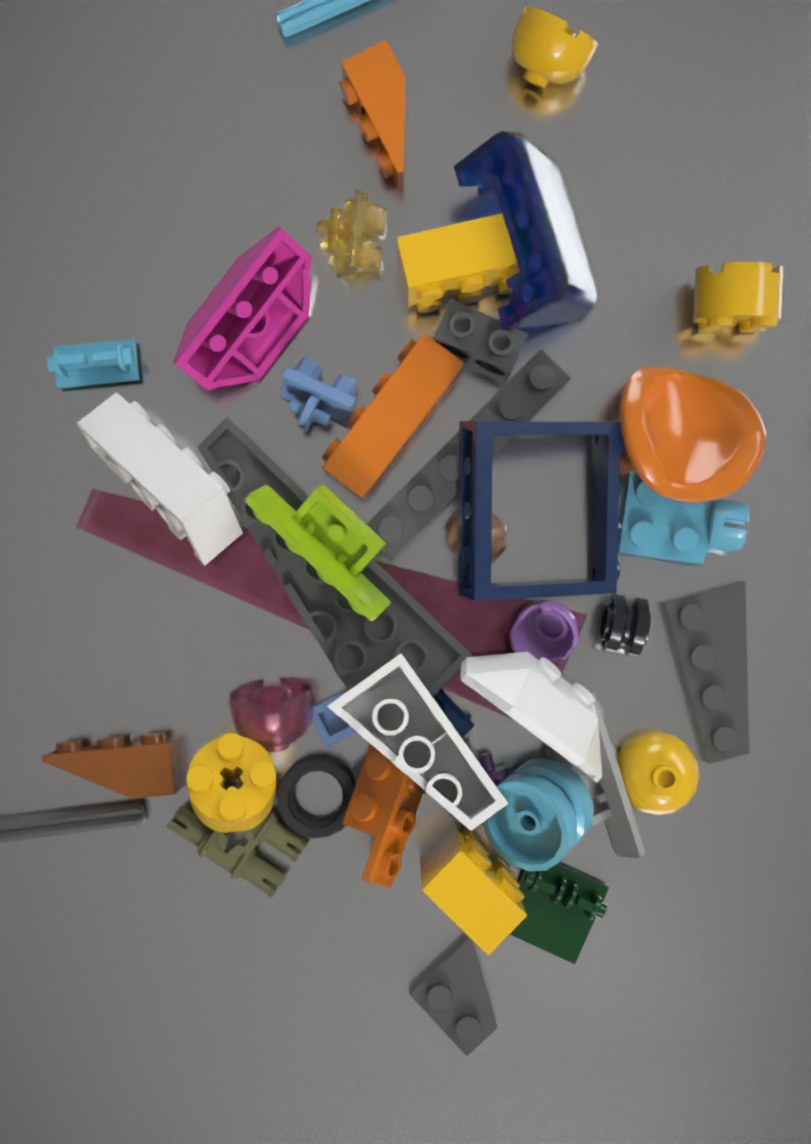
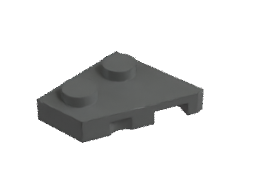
[409,935,498,1056]

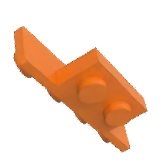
[342,744,425,888]

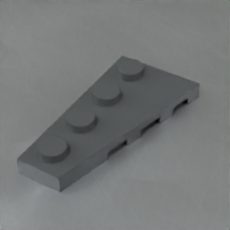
[661,581,749,764]

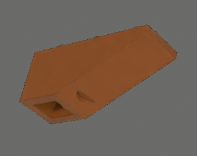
[42,732,183,798]

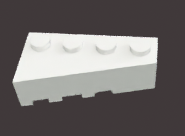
[77,392,243,566]

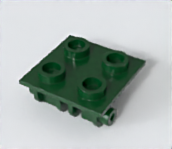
[510,864,609,964]

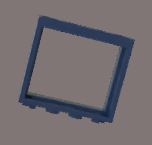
[458,421,624,601]

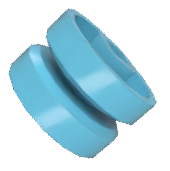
[482,758,594,871]

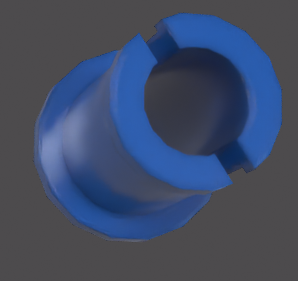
[433,688,475,738]

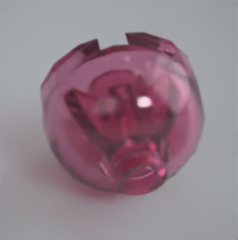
[229,677,315,752]

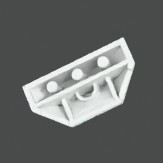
[461,652,602,783]

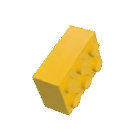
[397,208,537,313]
[420,824,527,956]

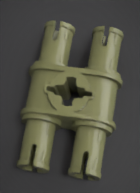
[166,783,310,898]

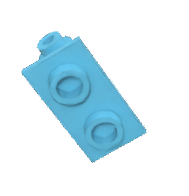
[46,339,140,389]

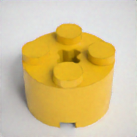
[693,262,783,333]
[186,733,276,833]

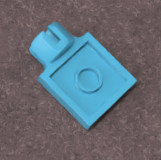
[618,470,750,565]

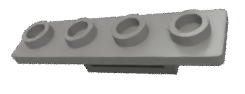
[544,692,646,859]

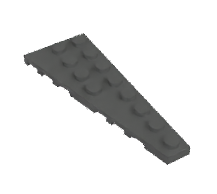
[197,417,473,697]

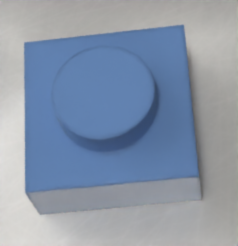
[307,690,357,748]

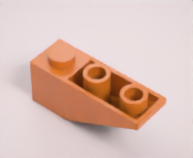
[339,39,405,188]

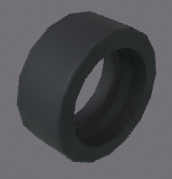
[277,754,356,839]

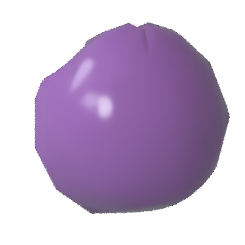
[509,600,580,662]

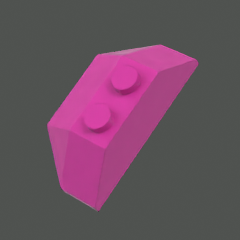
[173,227,311,390]

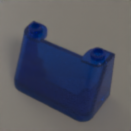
[453,131,596,330]

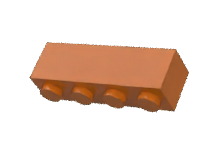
[322,333,465,502]

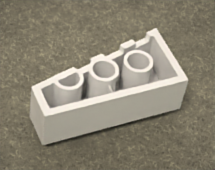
[327,654,508,831]

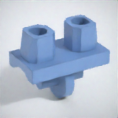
[280,357,358,431]

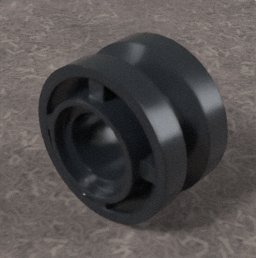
[599,593,651,657]

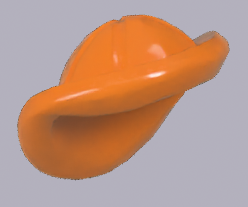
[620,366,766,503]

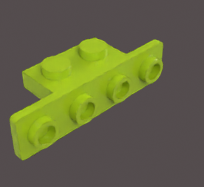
[245,484,391,621]

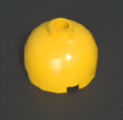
[512,6,598,89]
[617,729,700,815]

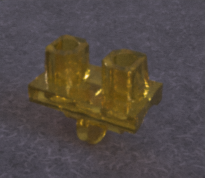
[316,190,387,277]

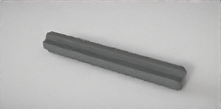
[0,801,145,843]

